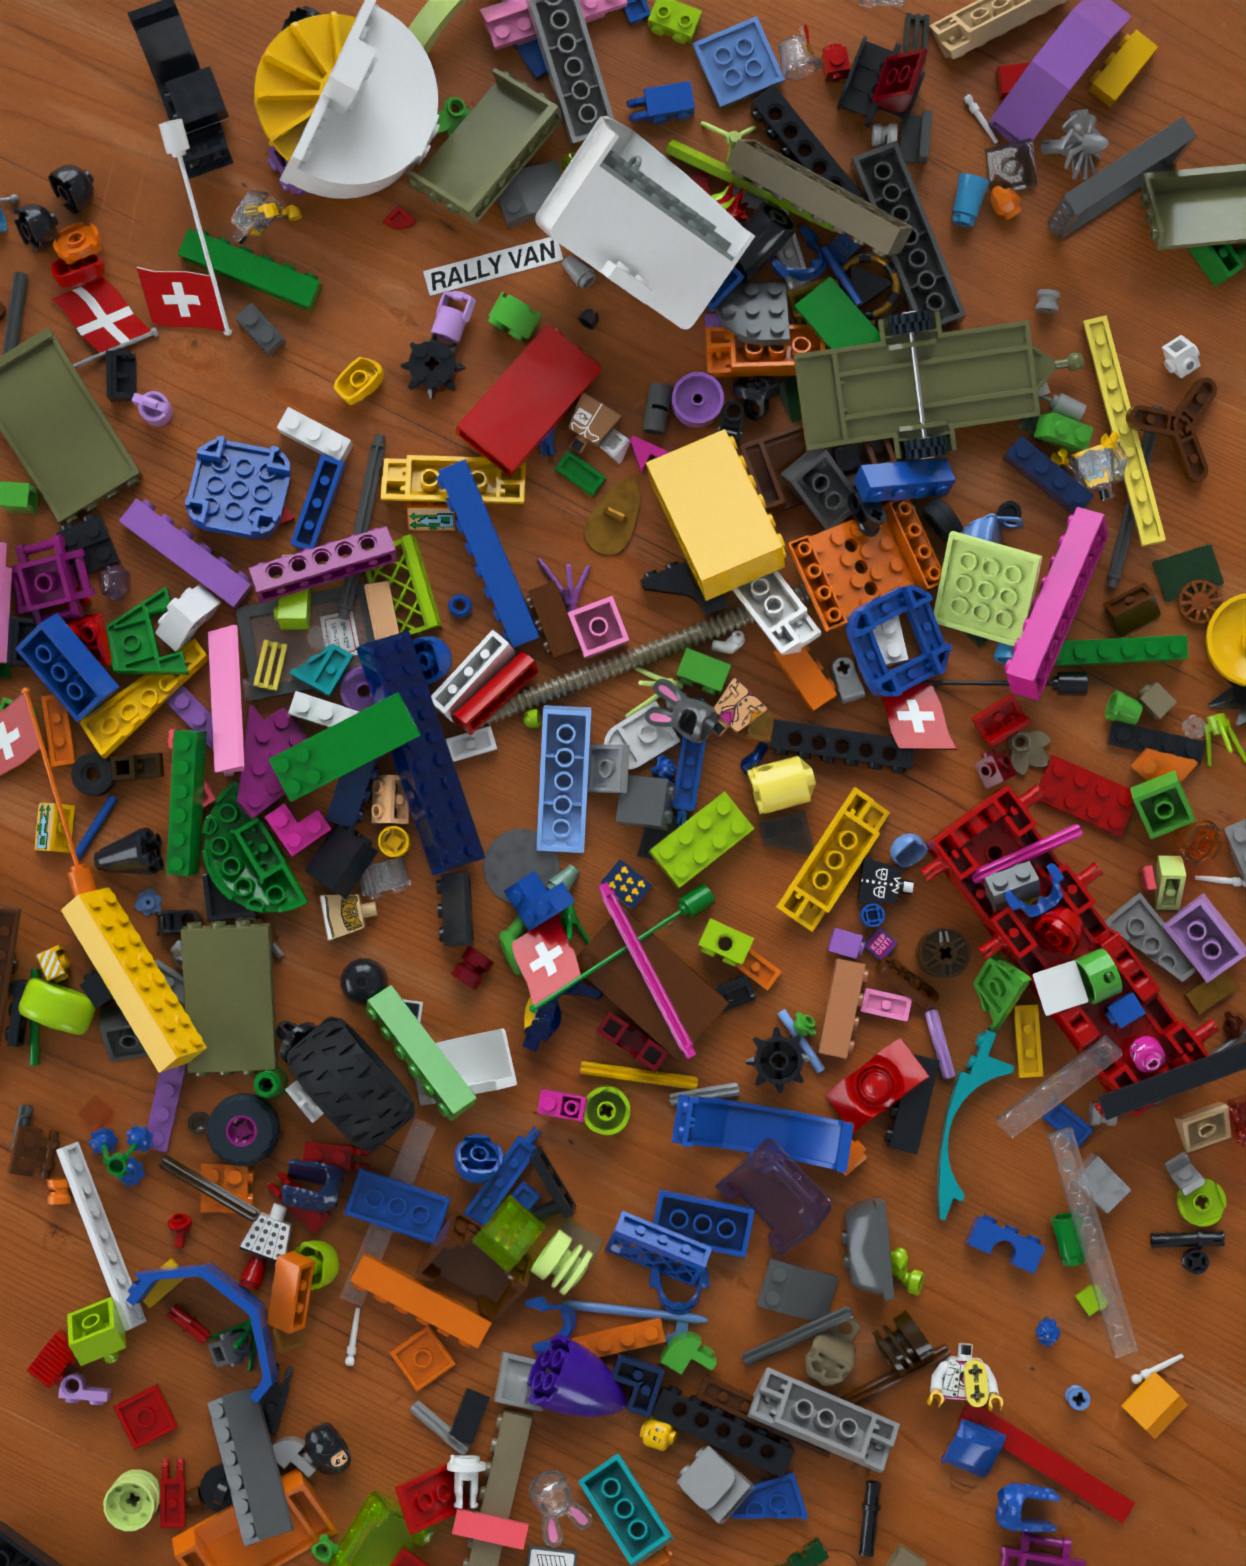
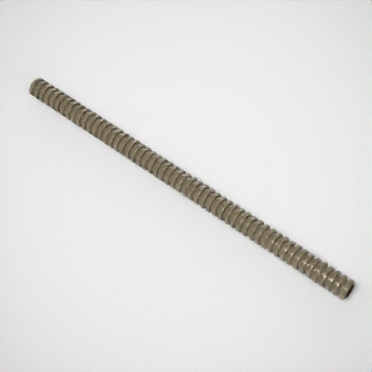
[481,583,811,728]

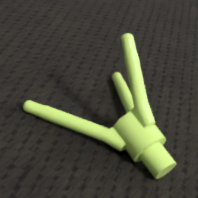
[700,121,756,164]
[625,666,683,718]

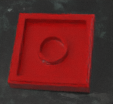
[113,1383,179,1450]

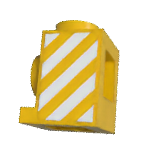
[36,945,70,983]

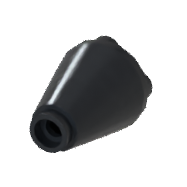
[94,828,164,875]

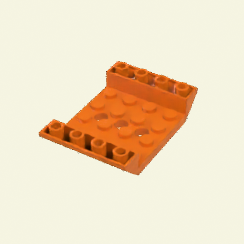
[786,499,942,632]

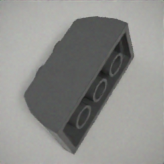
[841,1197,894,1300]

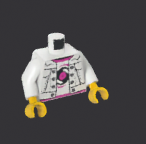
[927,1343,1003,1411]

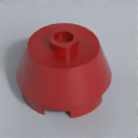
[1034,906,1084,955]

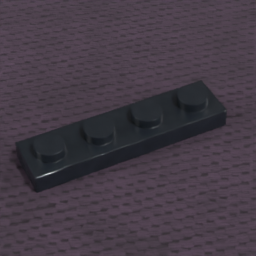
[1106,721,1206,765]

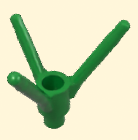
[560,903,591,944]
[207,1319,256,1371]

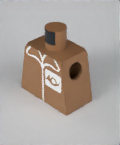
[568,393,621,454]

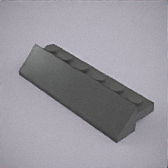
[207,1387,294,1547]

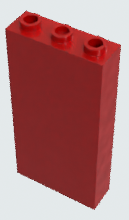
[456,324,602,478]

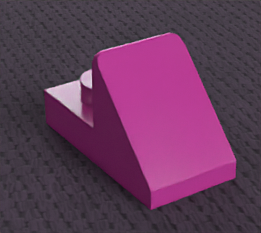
[630,435,670,474]

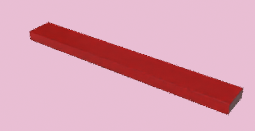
[958,1402,1135,1524]

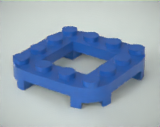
[845,585,952,697]

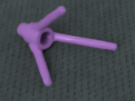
[537,558,591,612]

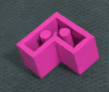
[265,803,333,857]

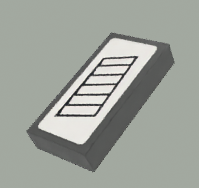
[527,1544,577,1566]

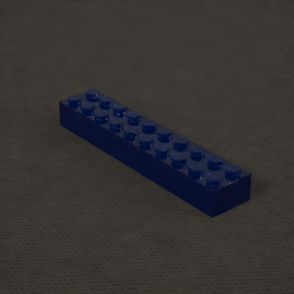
[356,630,486,875]

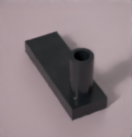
[529,1146,576,1223]

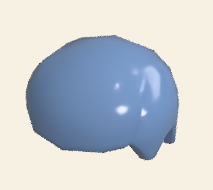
[890,833,928,868]

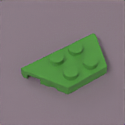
[973,954,1031,1032]

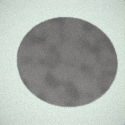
[484,829,560,903]

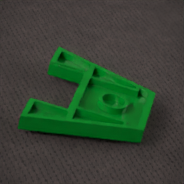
[105,586,189,675]

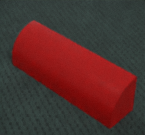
[451,652,539,736]

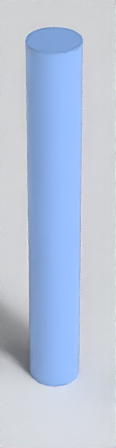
[777,1009,825,1074]

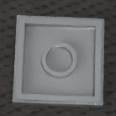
[587,745,630,793]

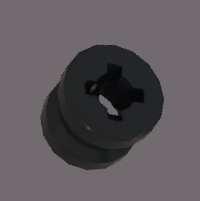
[1181,1248,1209,1274]

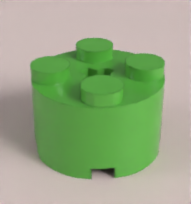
[488,291,543,343]

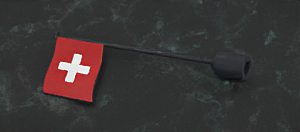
[880,672,1088,750]

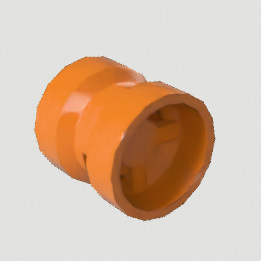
[47,1178,72,1205]

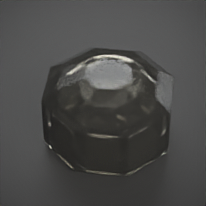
[188,1111,210,1134]

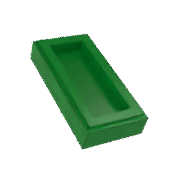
[554,450,606,497]

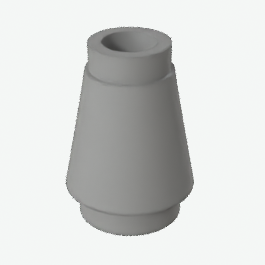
[562,255,596,289]

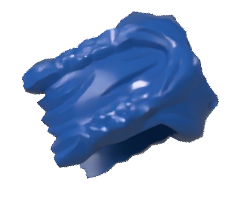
[996,1483,1060,1533]

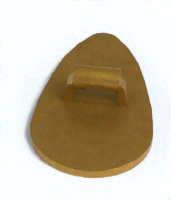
[584,476,640,555]

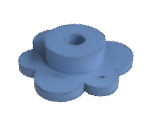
[135,888,162,916]

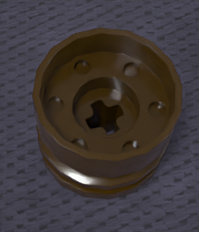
[915,928,971,979]
[872,1310,935,1376]

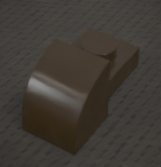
[110,753,164,781]

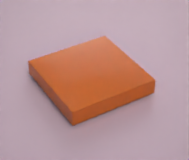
[389,1324,457,1392]

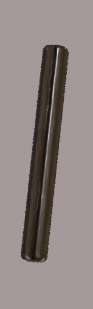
[159,1156,261,1222]

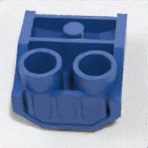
[941,1418,1006,1478]

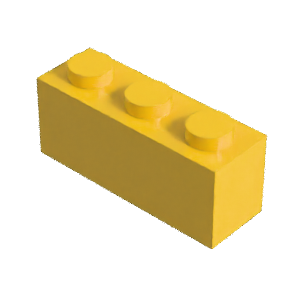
[1089,29,1158,108]

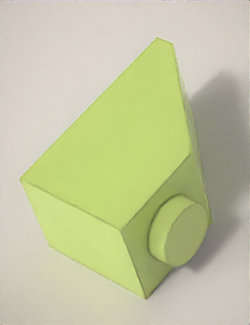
[1155,856,1186,910]

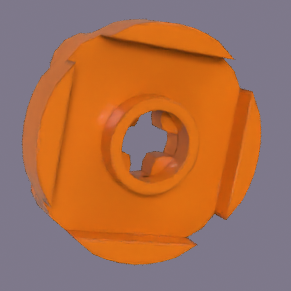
[53,222,101,264]

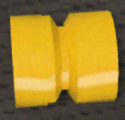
[378,826,411,858]

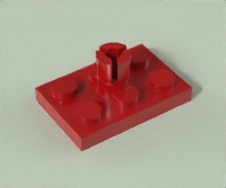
[395,1461,470,1534]

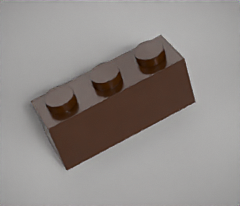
[526,581,580,658]

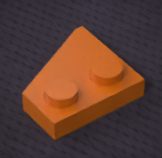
[1130,748,1198,782]

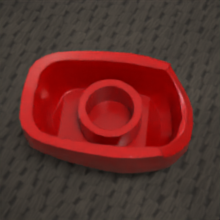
[51,254,105,288]

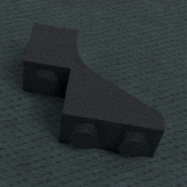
[640,561,728,618]

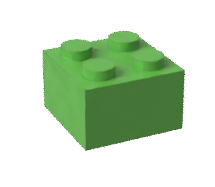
[1130,770,1196,839]

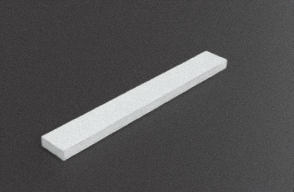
[56,1141,147,1331]

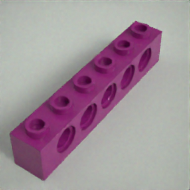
[249,526,397,603]

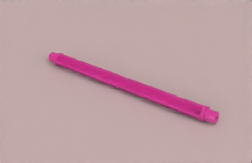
[598,882,696,1059]

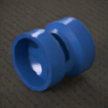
[859,903,885,927]

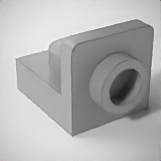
[1165,1152,1205,1196]

